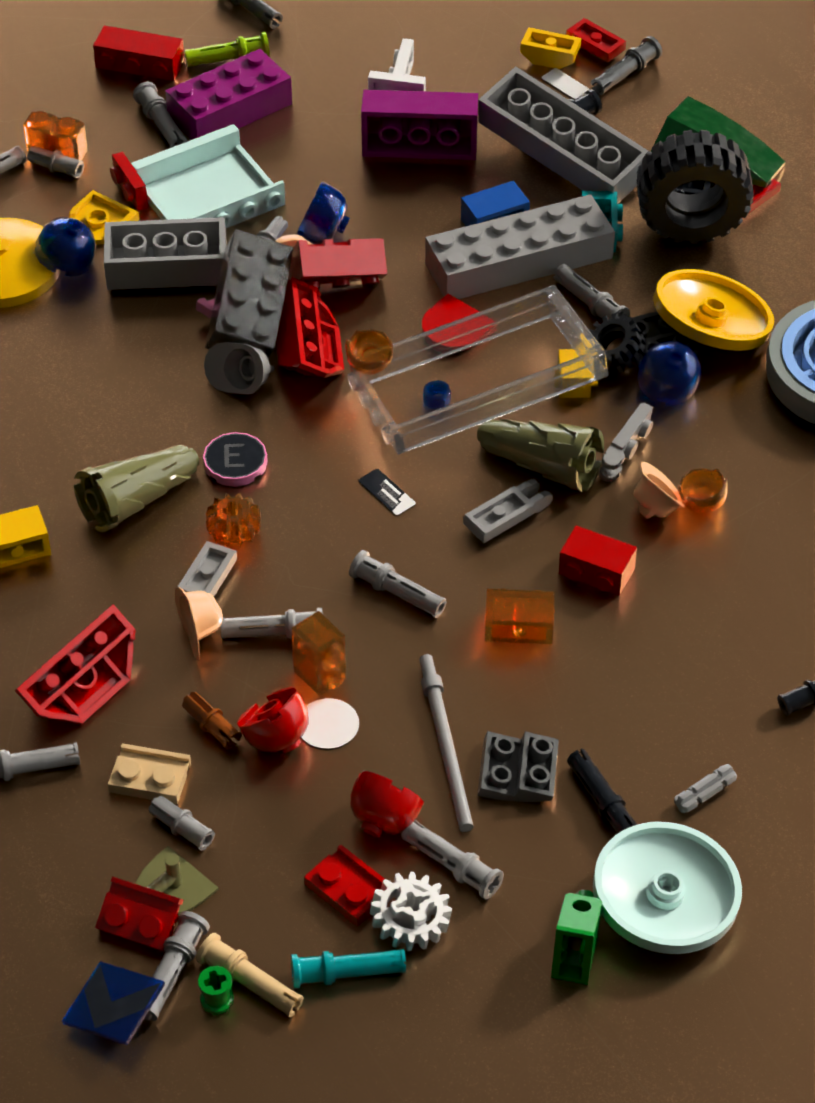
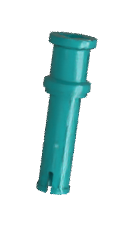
[291,949,406,988]

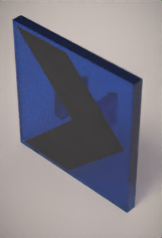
[62,961,165,1045]

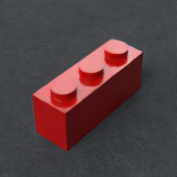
[93,25,185,81]

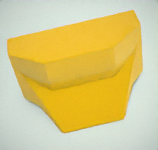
[520,27,581,70]

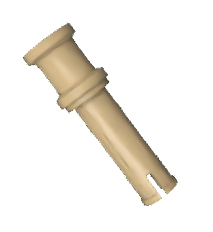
[196,933,304,1017]

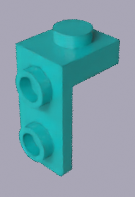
[581,191,623,252]

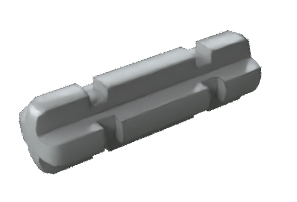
[674,764,737,813]

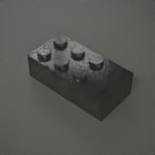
[205,229,294,358]

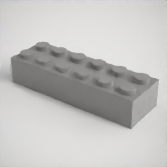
[478,66,648,204]
[425,194,615,299]

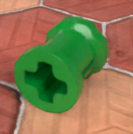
[198,966,234,1015]

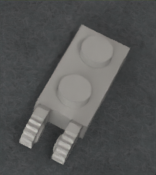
[599,402,653,483]
[463,478,553,543]

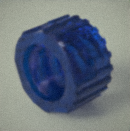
[423,380,451,410]

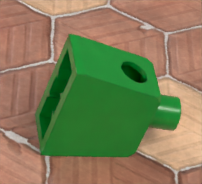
[551,890,603,985]

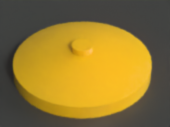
[0,218,62,308]
[653,269,774,351]

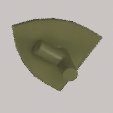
[135,846,219,916]

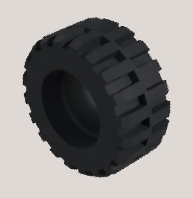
[636,130,754,244]

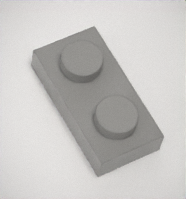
[178,541,237,597]

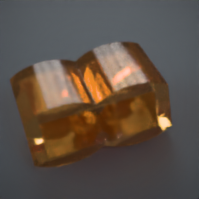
[23,111,88,160]

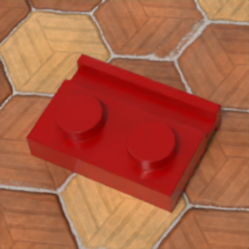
[304,844,385,927]
[95,876,184,951]

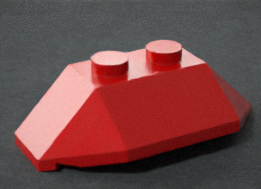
[274,277,344,378]
[14,604,136,725]

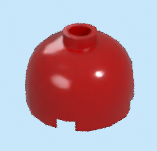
[237,687,309,753]
[350,771,424,838]

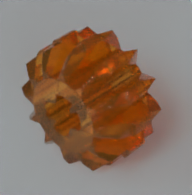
[206,492,261,547]

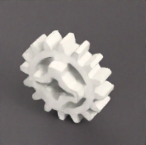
[370,872,452,951]

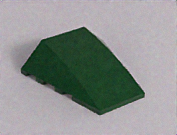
[651,96,786,188]

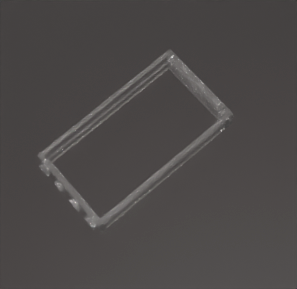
[347,285,608,455]

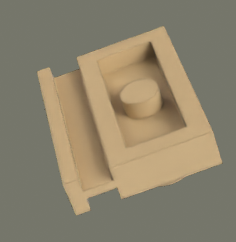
[108,743,191,804]

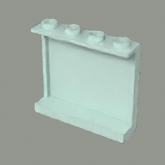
[131,124,285,228]

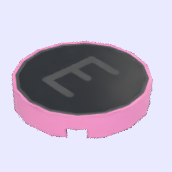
[203,432,268,487]

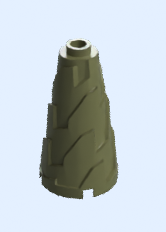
[477,419,604,492]
[73,445,199,532]

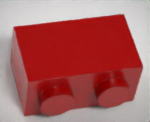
[558,525,637,596]

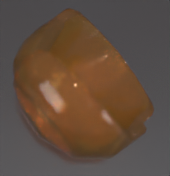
[345,329,394,375]
[678,468,728,513]

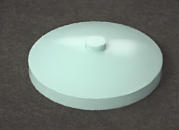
[592,822,742,954]

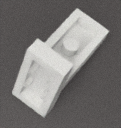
[368,38,426,91]

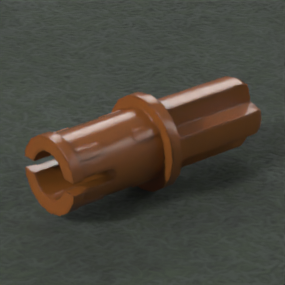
[182,691,242,750]

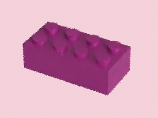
[165,49,292,140]
[361,89,478,160]

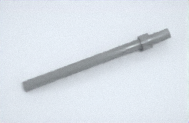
[419,654,474,832]

